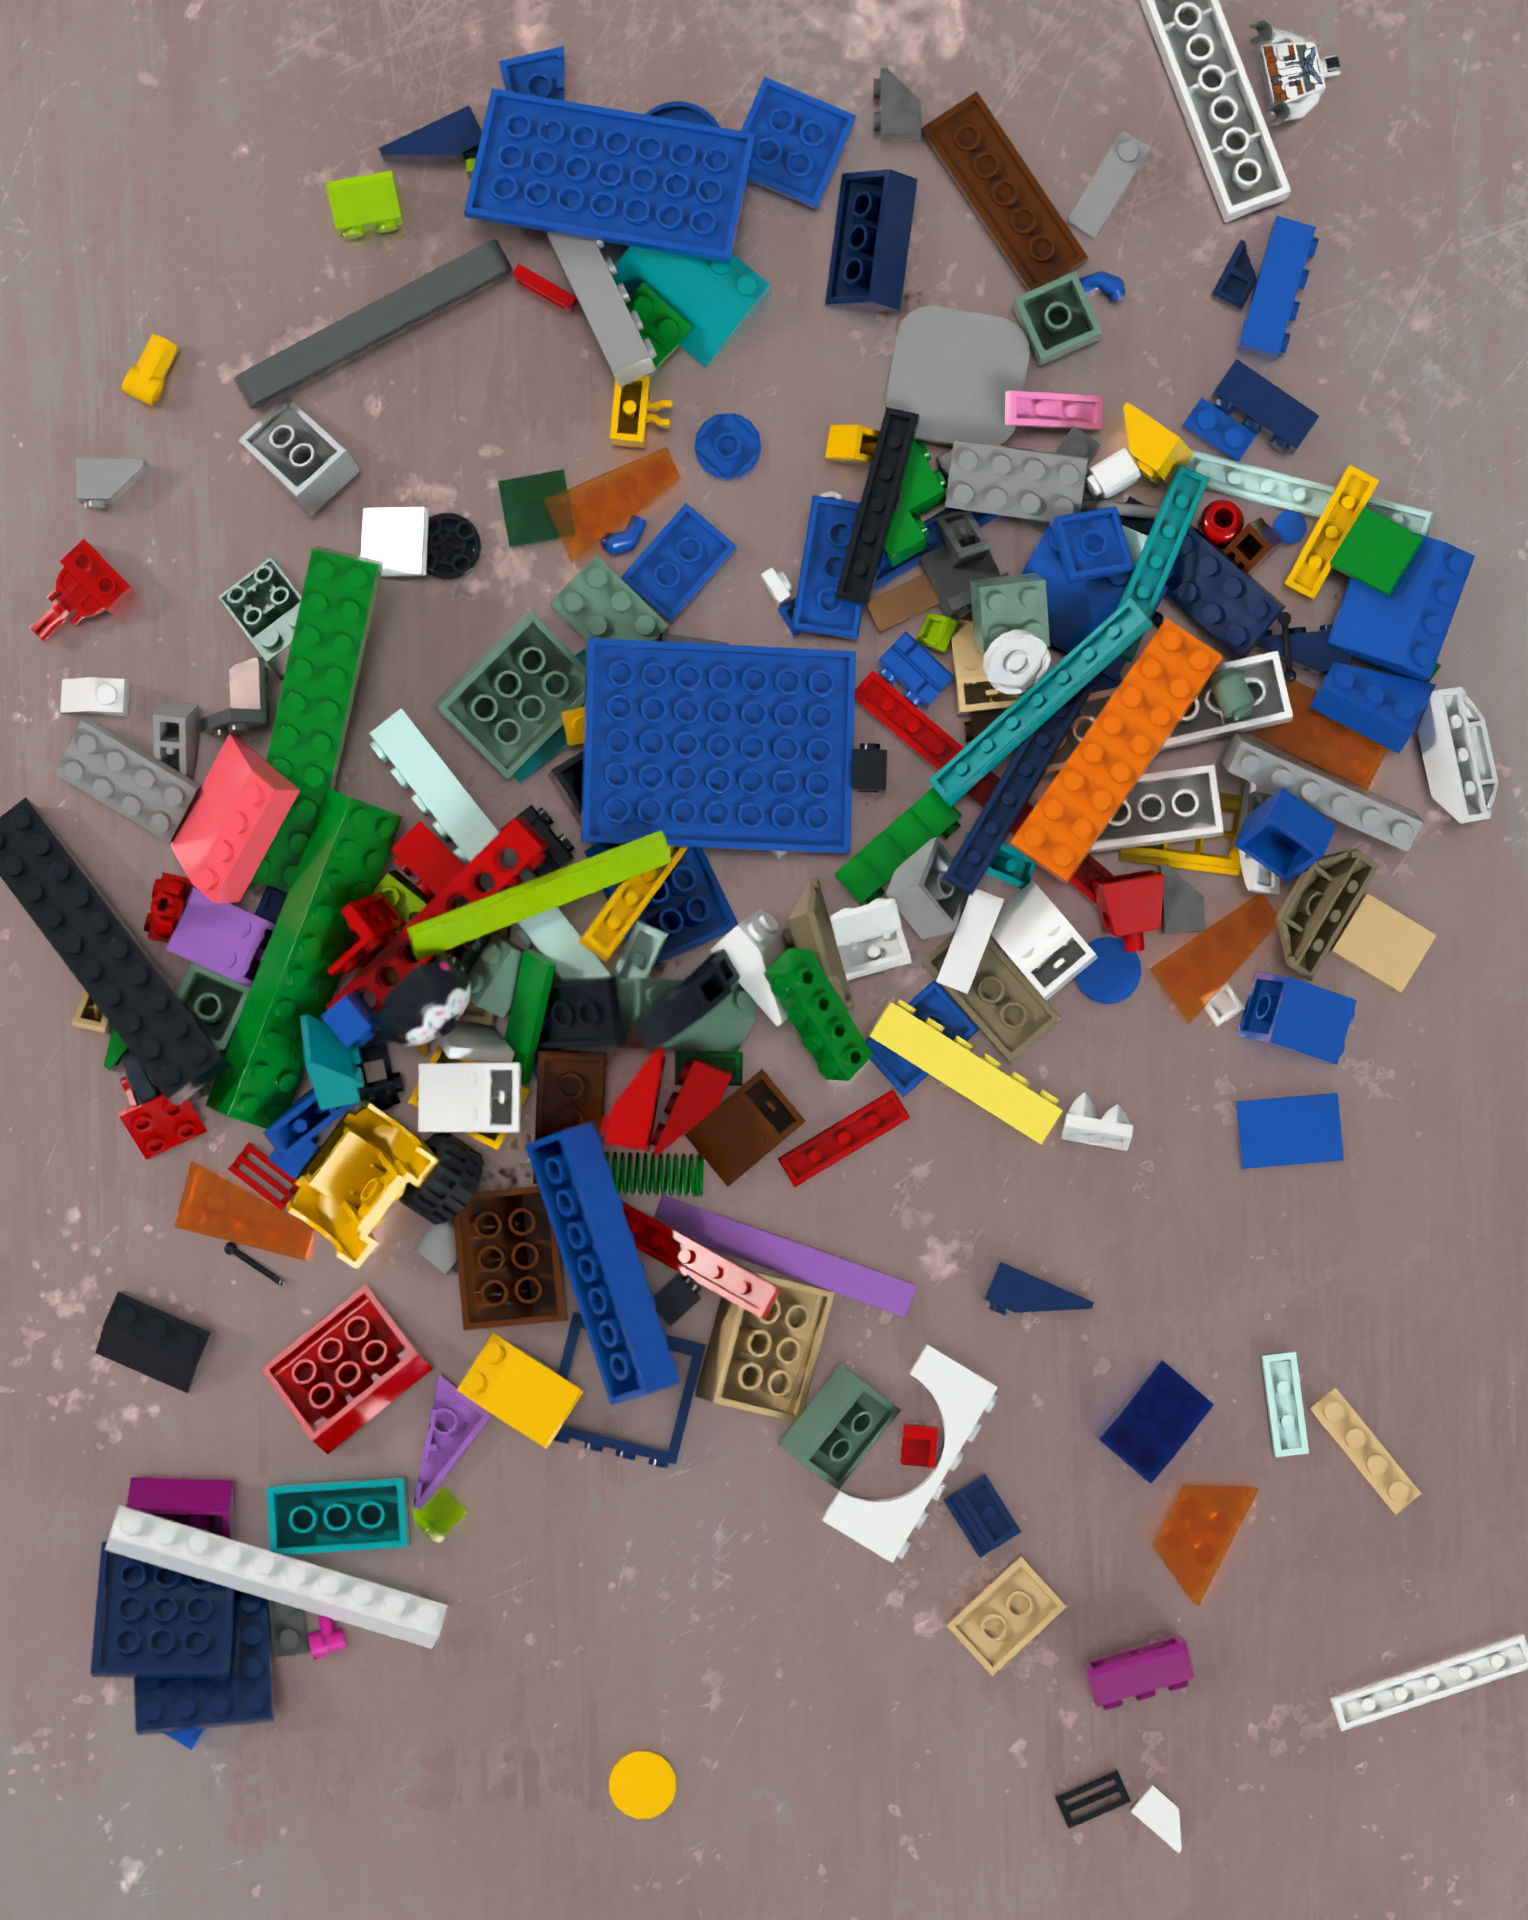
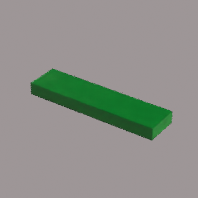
[504,949,556,1086]

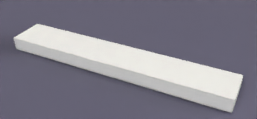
[1330,1633,1528,1731]

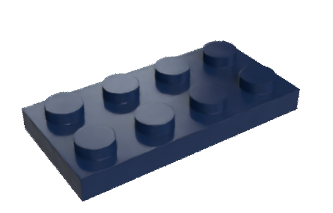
[1165,524,1286,659]

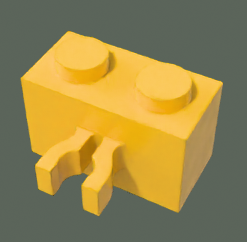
[610,375,672,448]

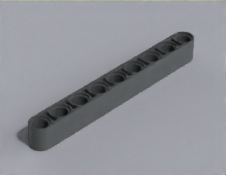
[234,239,513,409]

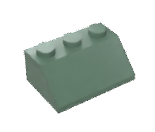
[778,1364,901,1490]

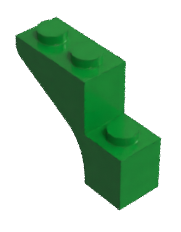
[884,440,948,567]

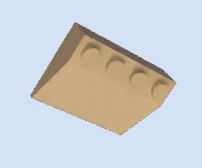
[695,1269,835,1422]

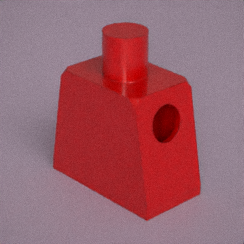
[1091,870,1164,952]

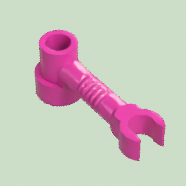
[308,1614,346,1660]

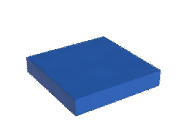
[1050,506,1134,584]

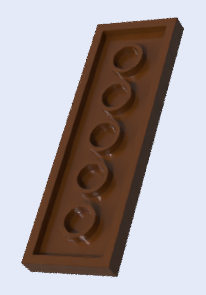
[921,91,1088,291]

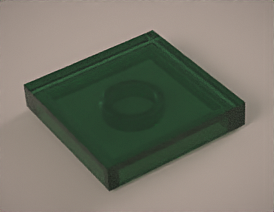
[498,469,576,548]

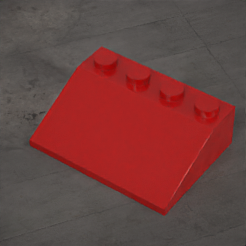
[600,1047,667,1152]
[260,1284,433,1455]

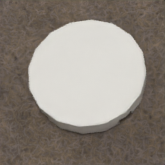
[982,629,1051,694]

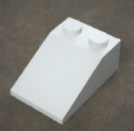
[710,909,788,1027]

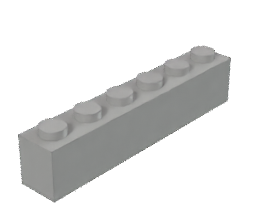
[545,231,657,387]
[1221,731,1424,852]

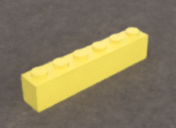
[868,999,1063,1145]

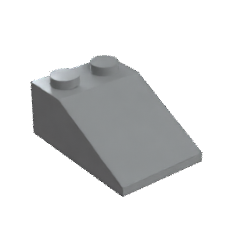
[238,395,361,516]

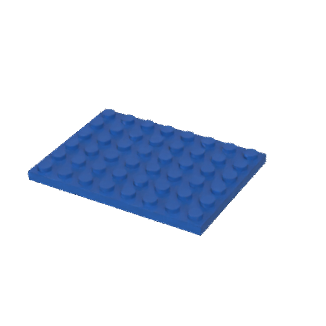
[580,638,856,854]

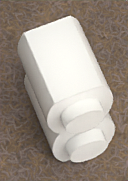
[1085,448,1140,501]

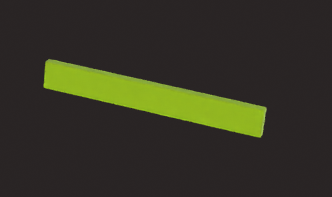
[407,830,671,961]

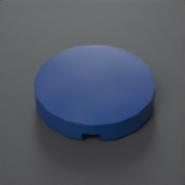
[694,413,761,481]
[1075,937,1141,1004]

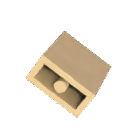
[1329,893,1437,994]

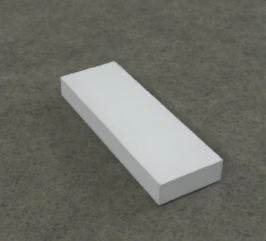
[936,889,1004,994]

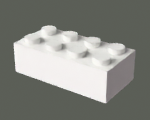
[1088,765,1224,854]

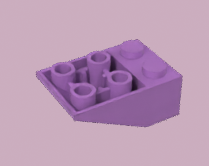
[165,887,276,988]

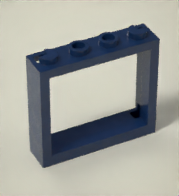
[553,1311,706,1469]

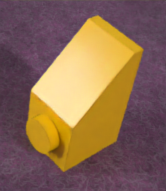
[825,425,880,469]

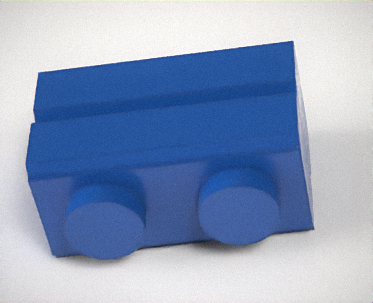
[878,631,955,709]

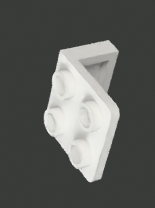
[830,898,912,981]

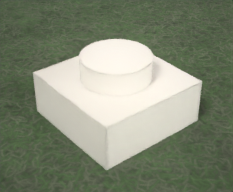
[761,567,792,607]

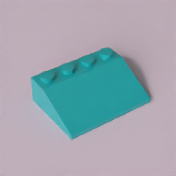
[612,246,770,368]

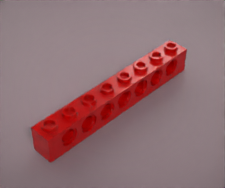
[325,816,550,1012]

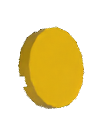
[609,1750,677,1819]

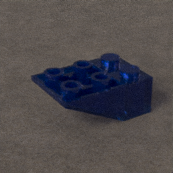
[1096,1360,1214,1484]

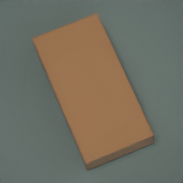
[867,573,940,634]

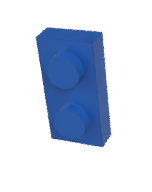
[1182,397,1257,462]

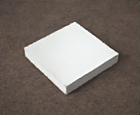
[361,507,429,576]
[435,1021,514,1063]

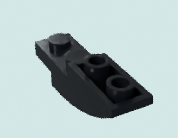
[633,949,741,1052]

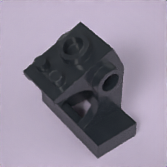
[356,1030,404,1110]

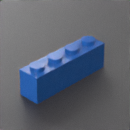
[1236,216,1319,361]

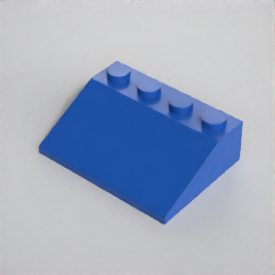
[1020,522,1168,682]
[1326,533,1475,681]
[584,843,738,968]

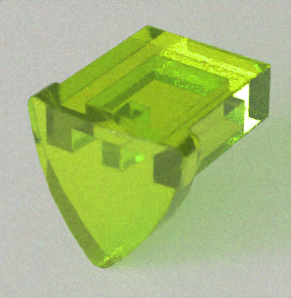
[413,1487,468,1543]

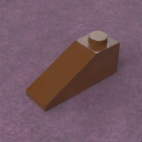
[1223,518,1284,575]

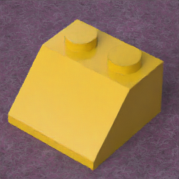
[1123,402,1194,486]

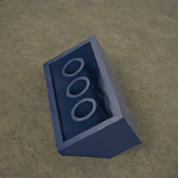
[825,169,918,312]

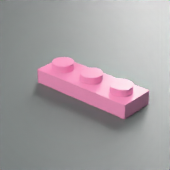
[1005,390,1103,431]

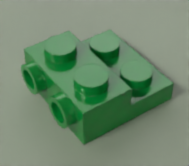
[625,282,695,378]

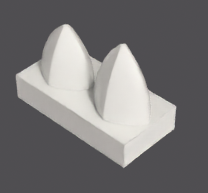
[1061,1092,1133,1151]

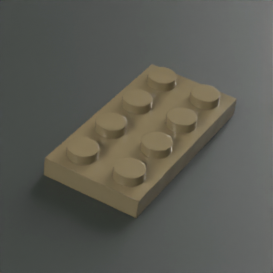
[921,932,1061,1063]

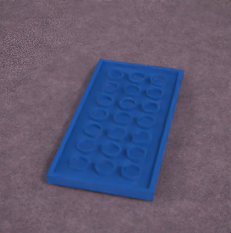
[464,88,756,263]

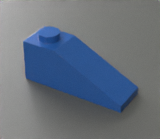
[263,1088,361,1160]

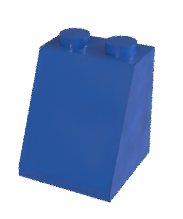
[1237,972,1357,1065]

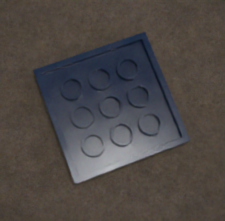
[90,1542,236,1679]
[134,1590,274,1735]

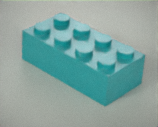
[266,1476,410,1555]

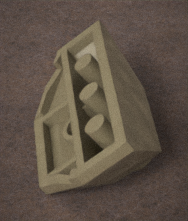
[1275,848,1379,981]
[783,876,854,1010]

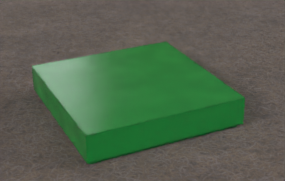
[1330,507,1423,597]

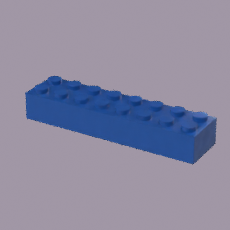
[525,1121,680,1405]

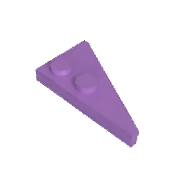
[413,1375,492,1510]

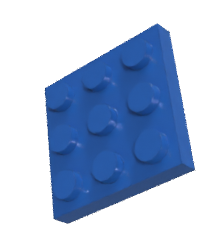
[741,77,857,210]

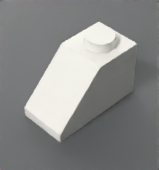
[60,677,130,717]

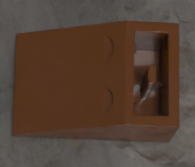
[685,1069,806,1186]

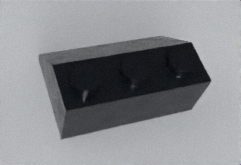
[95,1291,216,1394]

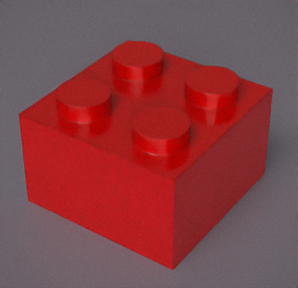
[391,821,464,900]

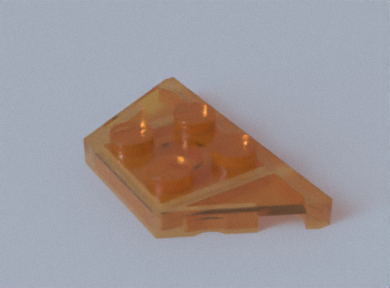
[1152,1485,1259,1606]

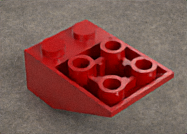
[650,1056,733,1155]

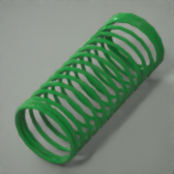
[604,1151,704,1197]

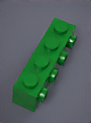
[763,948,873,1081]

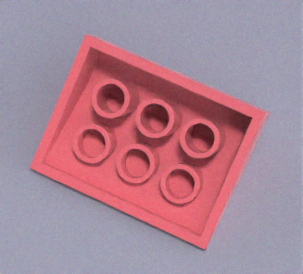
[170,733,300,903]

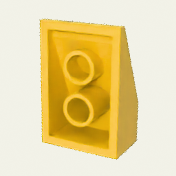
[457,1332,584,1449]

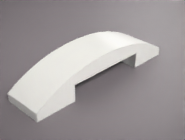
[1238,780,1280,897]

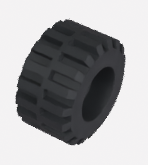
[398,1132,484,1225]

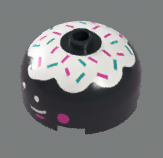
[371,950,471,1046]

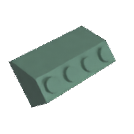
[618,978,756,1052]

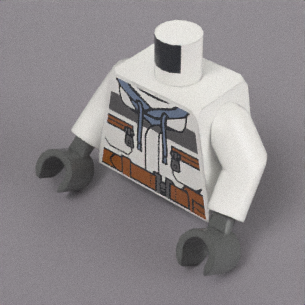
[1250,21,1341,126]

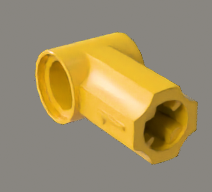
[121,334,179,406]

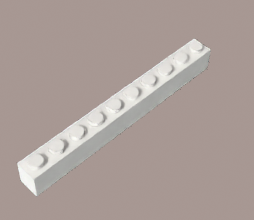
[105,1505,447,1649]

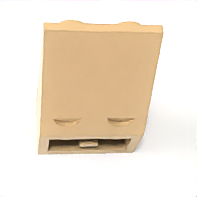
[950,614,1025,716]

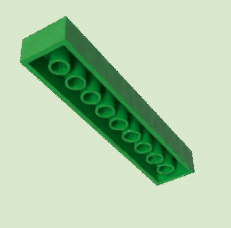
[251,546,384,891]
[205,789,402,1129]

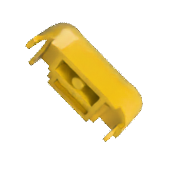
[286,1100,439,1270]

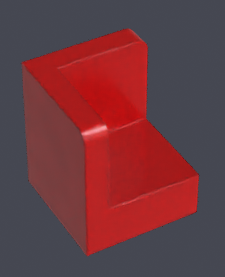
[900,1424,938,1469]

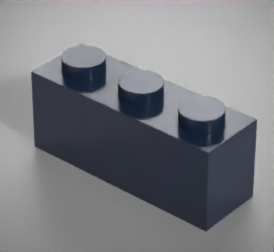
[1211,359,1319,454]

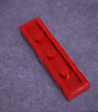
[777,1089,910,1187]

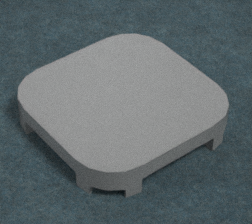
[885,306,1030,446]

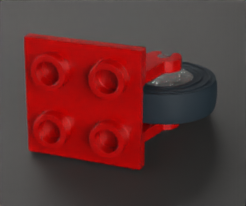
[118,1052,207,1159]

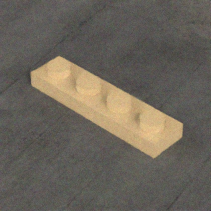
[1308,1387,1422,1515]

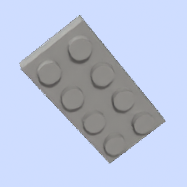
[945,439,1089,522]
[55,716,201,843]

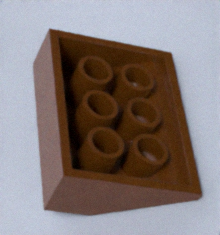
[453,1186,568,1330]

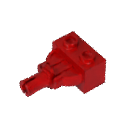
[29,538,136,642]
[144,872,197,943]

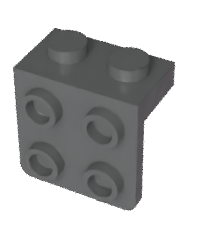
[921,545,1009,618]
[200,657,270,738]

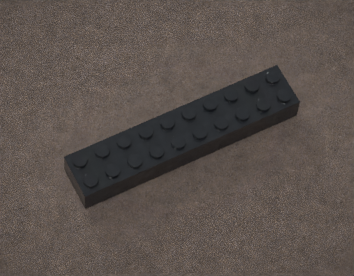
[0,797,231,1106]

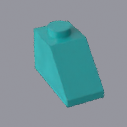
[963,833,1036,889]

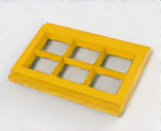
[1118,792,1242,877]

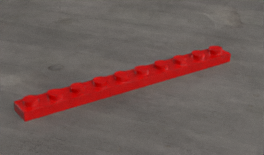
[855,670,1114,907]

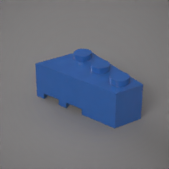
[1309,662,1436,754]

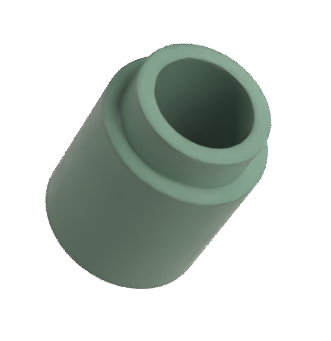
[1210,667,1256,721]

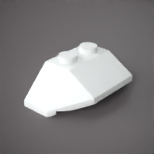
[1417,686,1499,824]

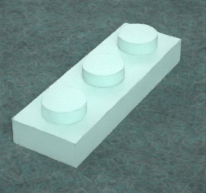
[1261,1351,1309,1458]

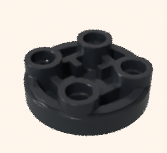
[426,513,481,581]

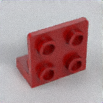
[327,892,406,976]

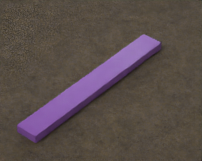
[654,1195,917,1317]

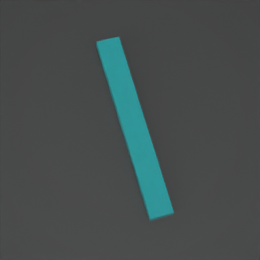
[928,598,1153,806]

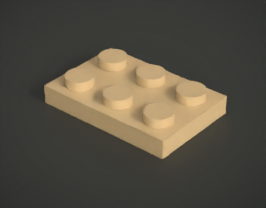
[946,1556,1067,1676]

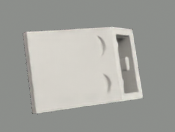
[991,880,1098,1001]
[418,1063,521,1133]

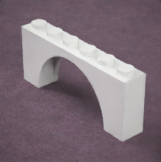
[822,1344,999,1563]

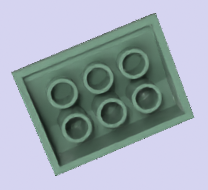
[431,611,586,780]

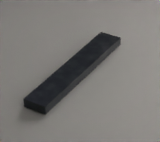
[835,407,920,607]

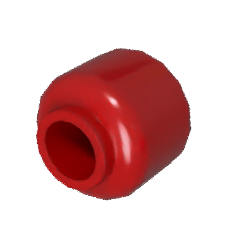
[1198,500,1244,547]

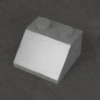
[886,837,968,940]

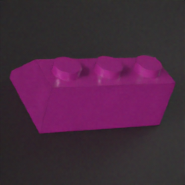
[126,1477,235,1540]
[1083,1636,1195,1710]

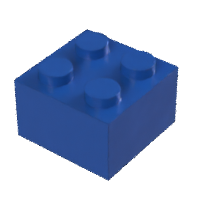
[1233,788,1337,883]

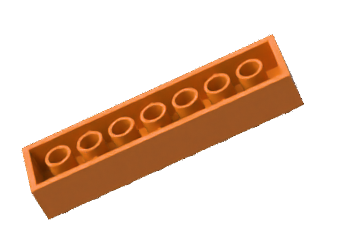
[1010,618,1223,884]

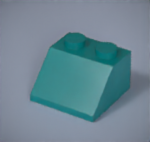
[300,1015,365,1111]

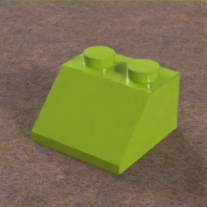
[325,170,404,239]

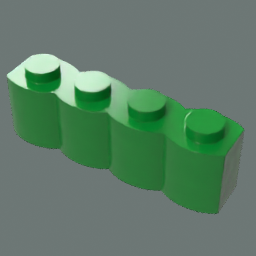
[834,787,963,906]

